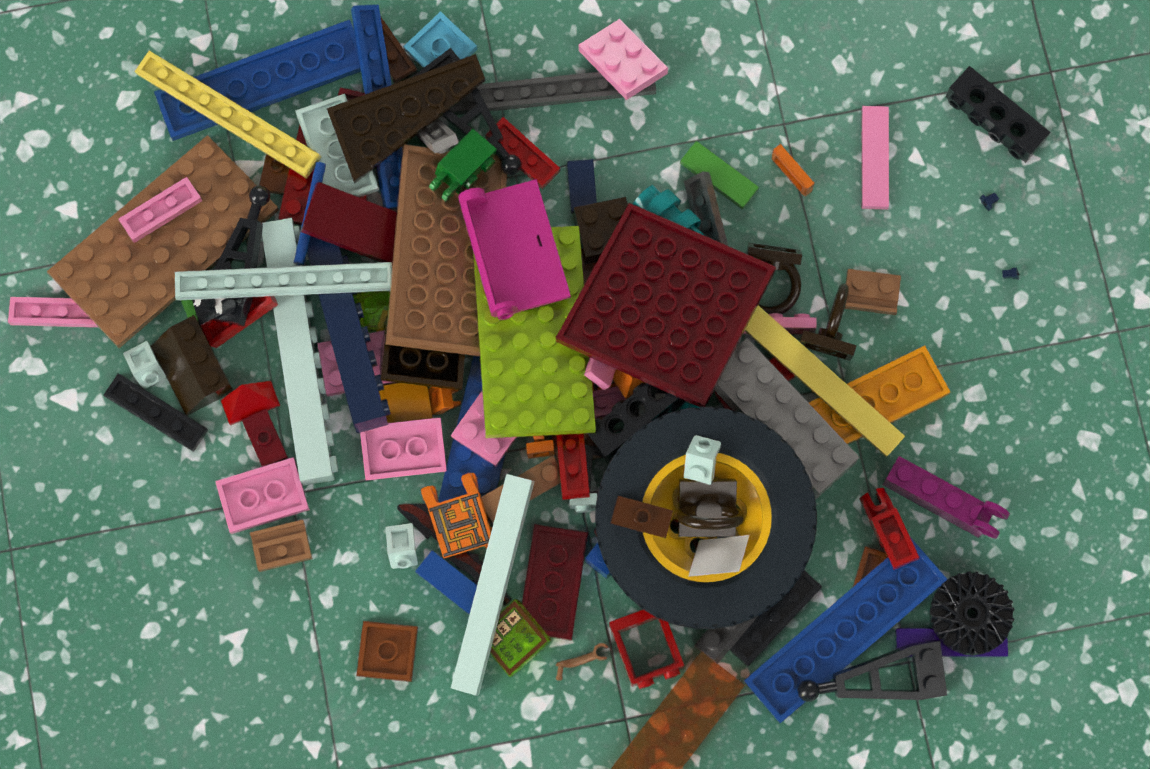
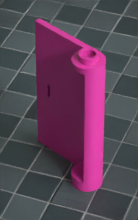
[458,179,571,320]

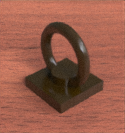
[747,242,802,314]
[800,284,857,361]
[677,479,746,537]

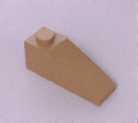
[481,456,561,523]

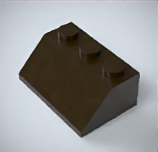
[151,315,234,416]
[379,328,465,390]

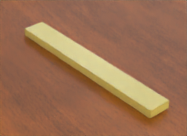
[134,50,321,178]
[745,305,905,457]

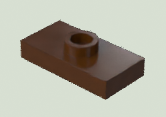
[259,154,290,195]
[610,496,673,538]

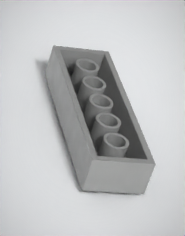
[714,338,859,499]

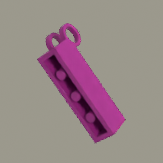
[882,456,1010,539]

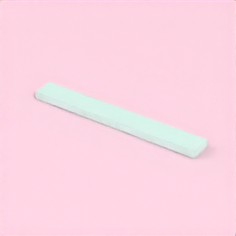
[175,262,392,300]
[451,474,535,696]

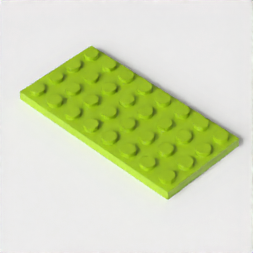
[473,226,596,438]

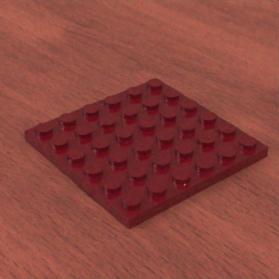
[556,203,776,407]

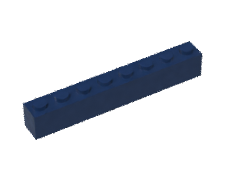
[307,236,391,433]

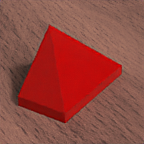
[221,381,281,426]

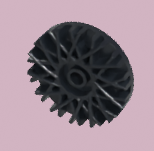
[930,571,1015,656]

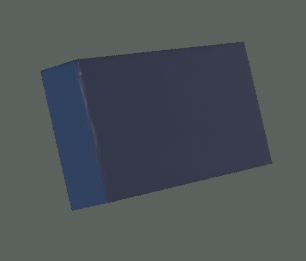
[567,159,597,214]

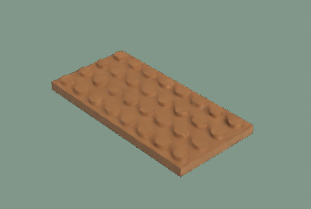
[47,135,279,348]
[385,144,507,356]

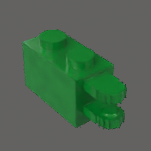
[429,129,497,202]

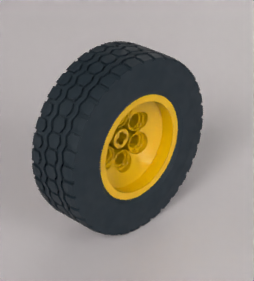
[595,407,817,629]

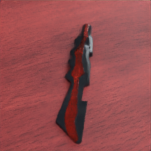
[397,504,512,606]

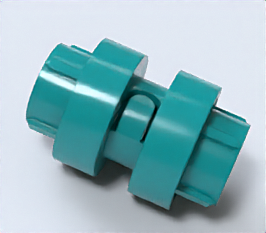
[633,185,705,236]

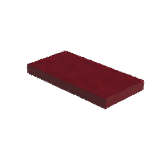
[301,182,397,263]
[517,524,588,641]

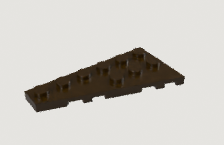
[327,54,485,183]

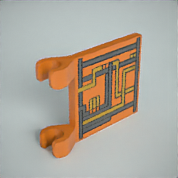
[421,473,491,559]

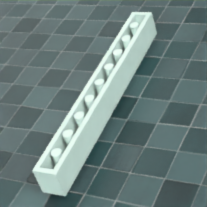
[262,218,339,486]

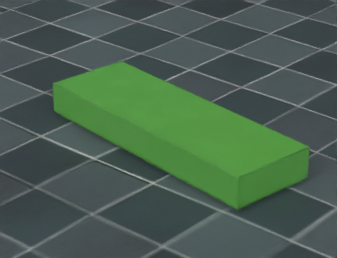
[680,141,759,210]

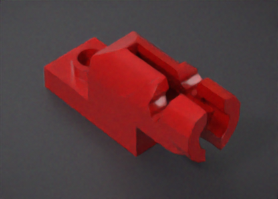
[859,487,919,570]

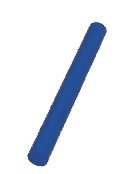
[293,162,326,265]

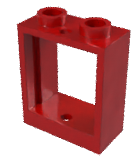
[609,610,684,689]

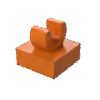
[428,387,461,415]
[526,435,555,459]

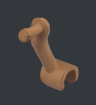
[556,643,608,681]

